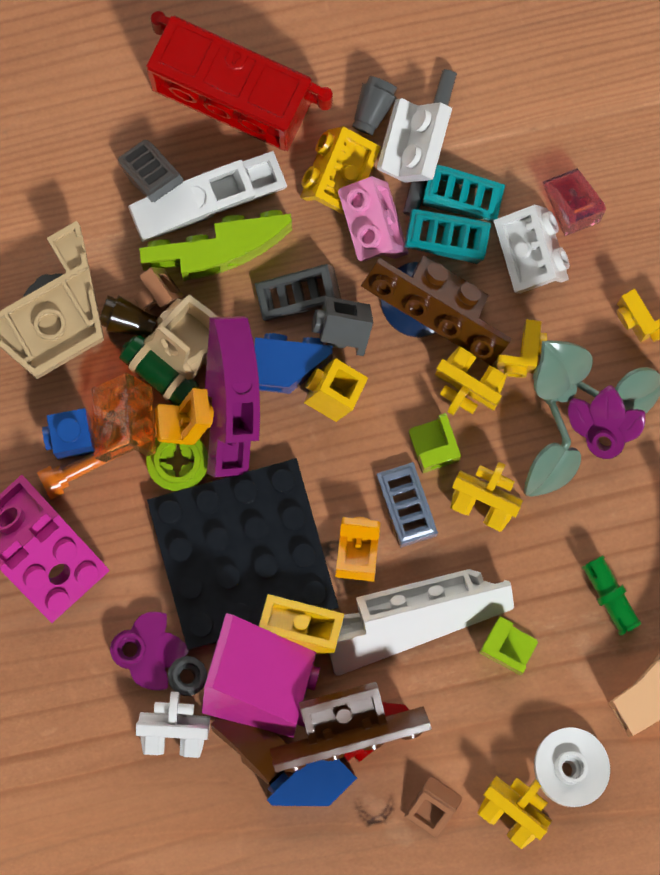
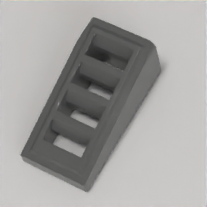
[118,140,184,202]
[255,264,341,321]

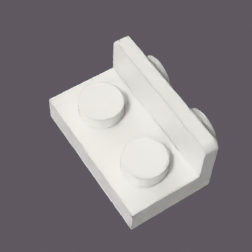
[377,98,452,183]
[494,205,570,294]

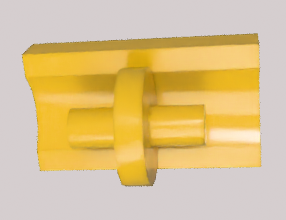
[435,346,507,416]
[450,462,523,532]
[477,776,552,849]

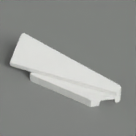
[329,569,514,676]

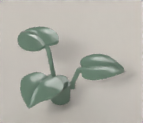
[524,341,660,497]

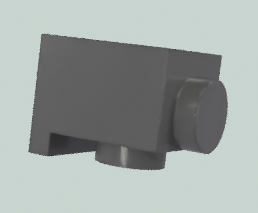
[312,296,373,356]

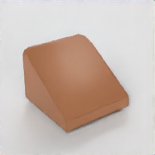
[404,777,462,839]

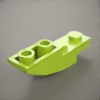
[139,210,292,281]

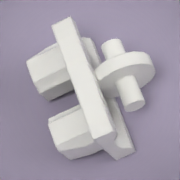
[136,691,211,758]

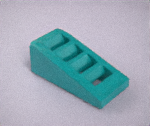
[422,165,505,222]
[404,209,491,264]

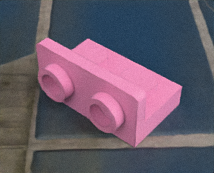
[338,176,409,261]

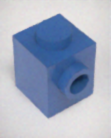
[42,408,96,460]

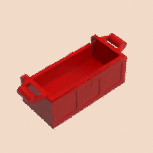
[146,11,333,152]

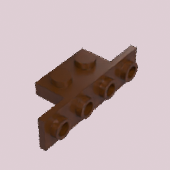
[361,255,511,366]
[270,682,432,773]

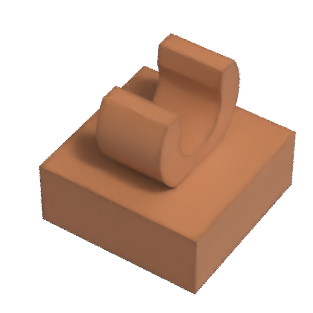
[133,267,185,310]

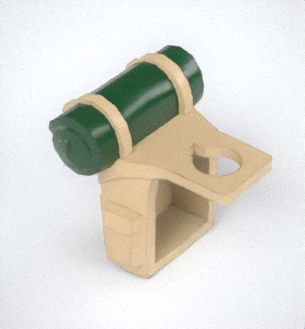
[119,295,217,406]

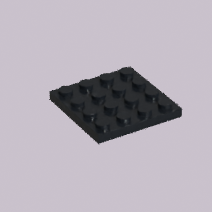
[147,458,339,650]

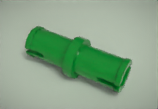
[581,555,642,636]

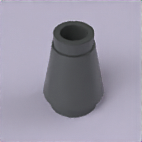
[352,76,397,136]

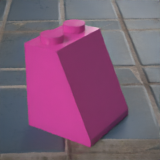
[202,613,320,738]

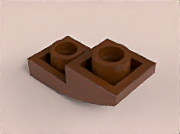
[211,718,286,786]

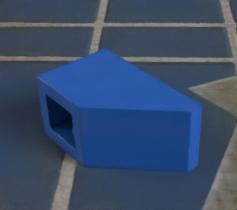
[254,333,333,394]
[267,759,357,806]

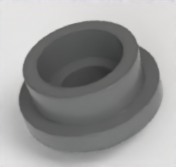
[168,656,207,696]

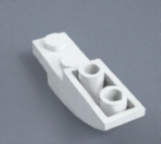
[128,151,287,242]

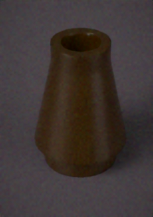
[100,295,158,337]

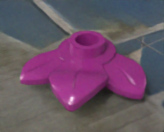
[568,385,646,459]
[110,612,189,691]

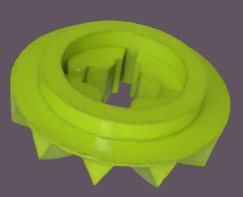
[146,438,208,492]

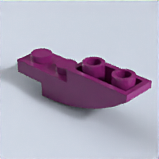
[205,316,260,477]

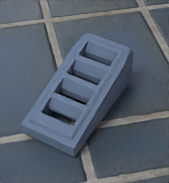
[376,462,438,548]

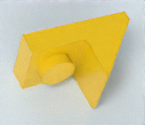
[259,594,344,654]

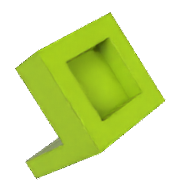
[409,413,461,474]
[479,616,538,675]

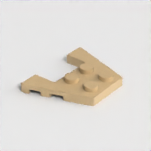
[0,221,104,379]

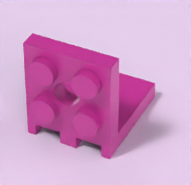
[0,475,110,623]

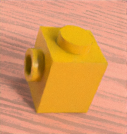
[303,358,368,422]

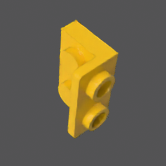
[300,126,381,215]

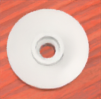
[534,727,610,807]

